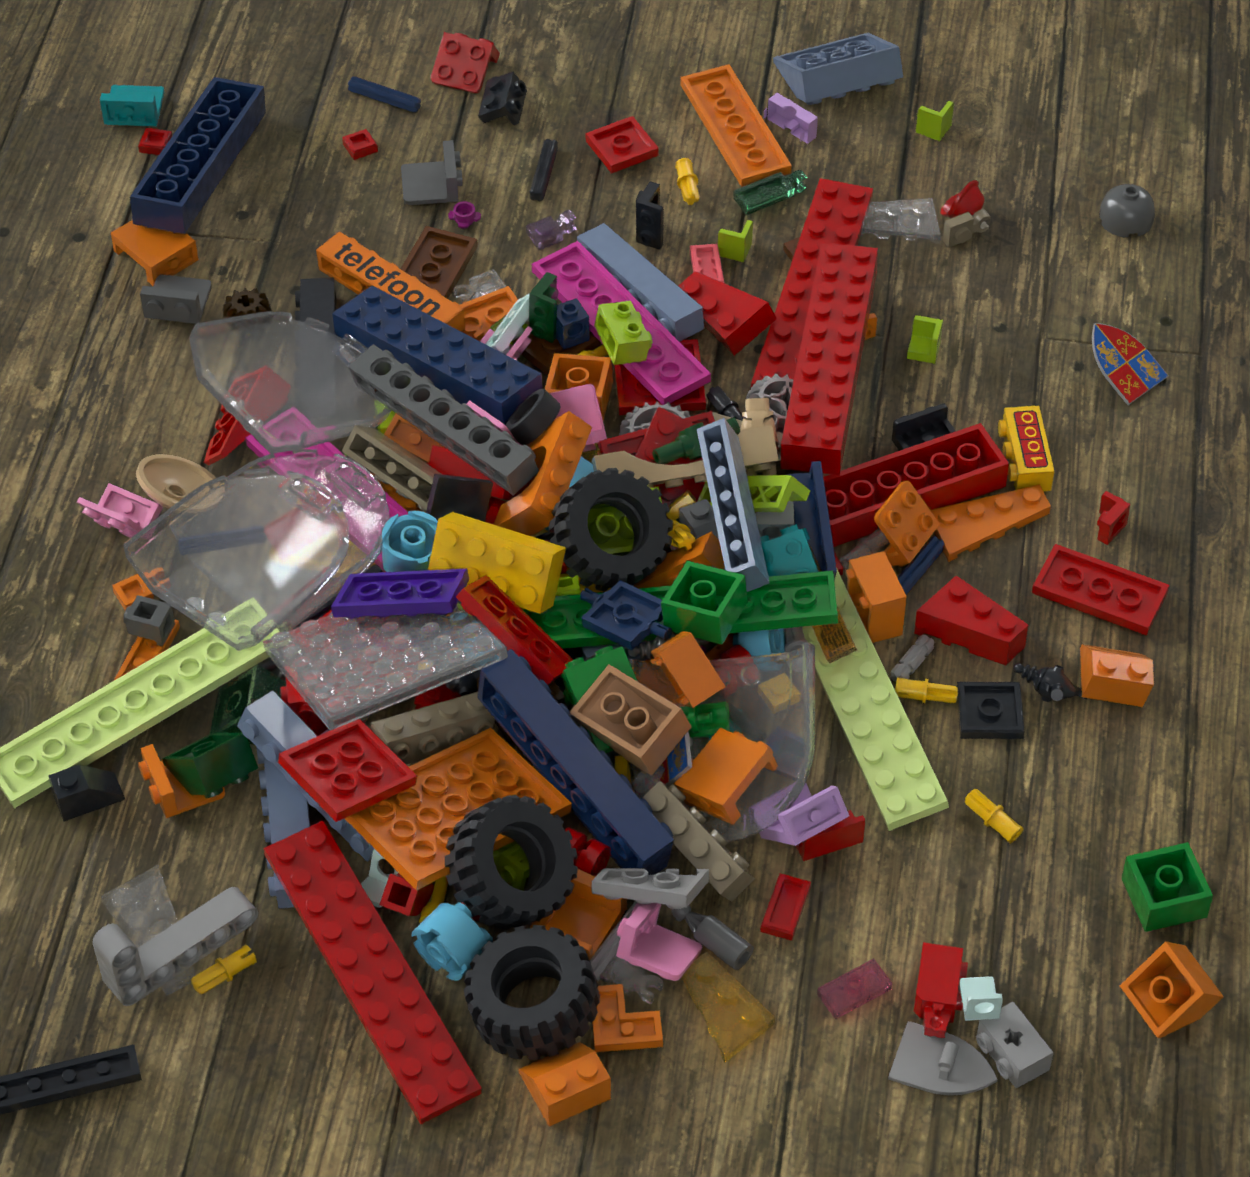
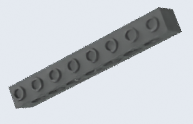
[348,344,539,495]

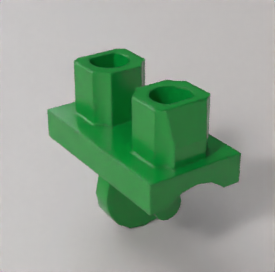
[680,702,730,739]

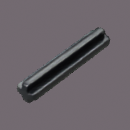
[530,139,558,202]

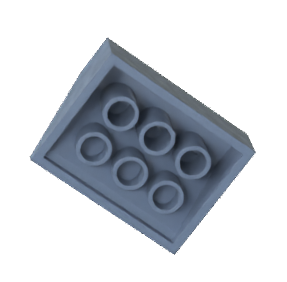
[773,33,903,105]

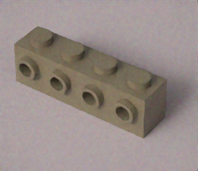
[342,425,443,512]
[370,692,495,764]
[642,781,755,902]

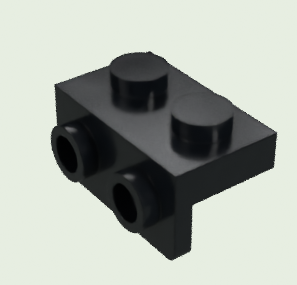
[478,71,527,125]
[636,181,664,250]
[892,403,956,451]

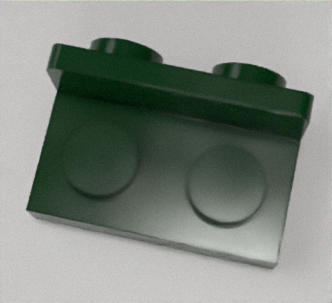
[529,272,559,343]

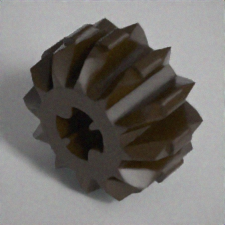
[223,287,272,334]

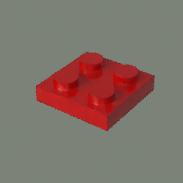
[586,116,659,174]

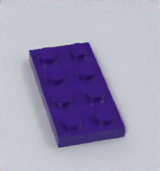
[331,568,470,619]

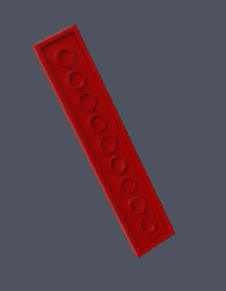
[751,178,873,387]
[264,821,482,1125]

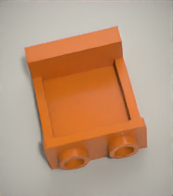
[111,220,198,286]
[674,728,778,825]
[530,869,627,960]

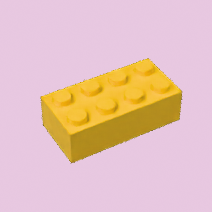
[428,512,566,614]

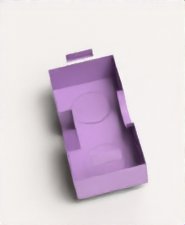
[764,93,818,144]

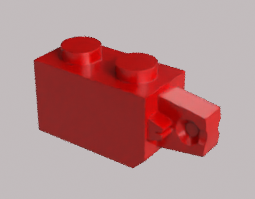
[914,942,968,1038]

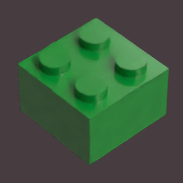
[661,561,748,645]
[1121,842,1213,932]

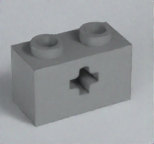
[976,1002,1053,1088]

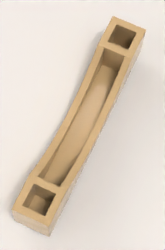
[592,425,778,488]

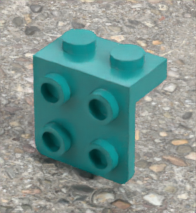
[760,524,818,576]

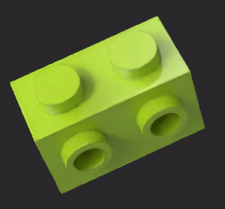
[594,301,652,365]

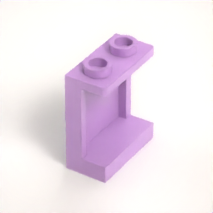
[750,782,849,846]

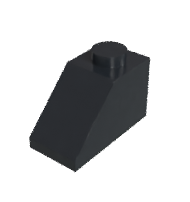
[48,764,125,822]

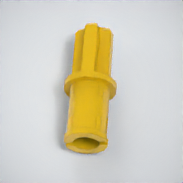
[675,158,700,205]
[667,519,695,551]
[895,677,958,704]
[965,789,1024,844]
[191,944,257,995]

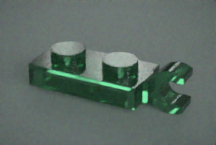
[733,170,807,215]

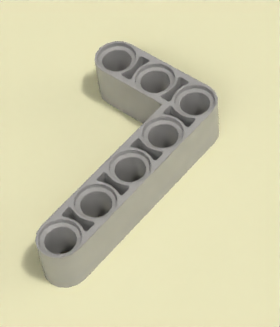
[93,887,258,1006]

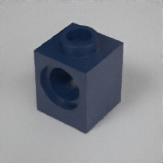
[556,298,590,349]

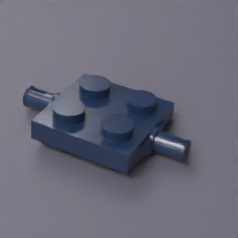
[580,580,672,650]

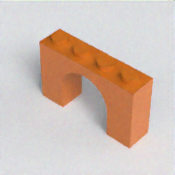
[494,411,592,536]

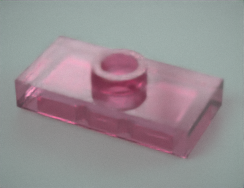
[817,958,893,1019]

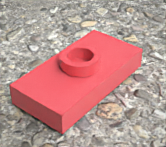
[690,244,724,283]

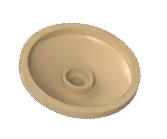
[136,454,224,514]

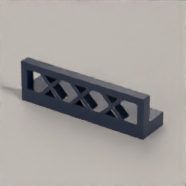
[788,461,837,581]

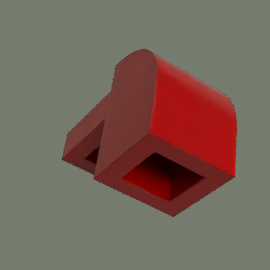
[379,873,434,916]

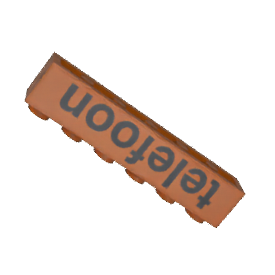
[316,231,465,332]

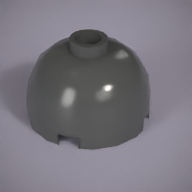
[1099,184,1155,238]

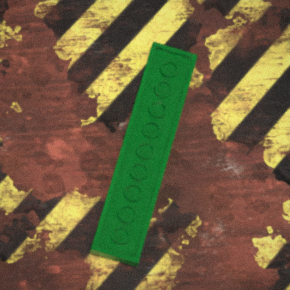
[523,571,838,649]

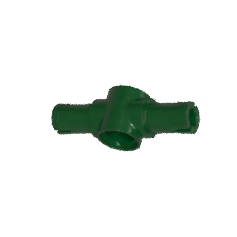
[652,417,740,464]

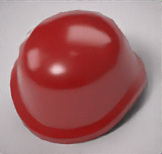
[940,180,984,219]

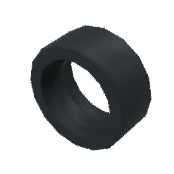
[506,389,561,445]

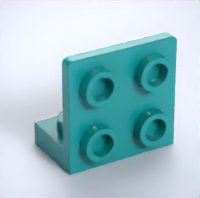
[100,85,165,126]

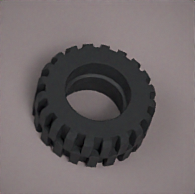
[549,468,673,591]
[445,795,578,929]
[464,925,600,1060]

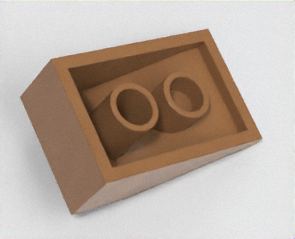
[570,665,691,776]

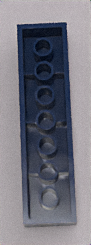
[130,77,266,234]
[332,285,543,426]
[478,649,674,875]

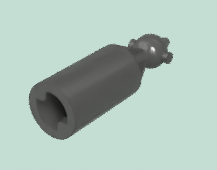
[672,904,754,970]

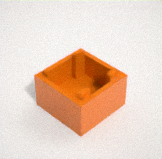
[846,551,907,643]
[650,631,726,708]

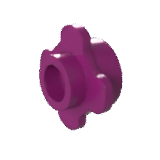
[448,201,481,229]

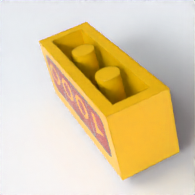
[998,406,1054,491]

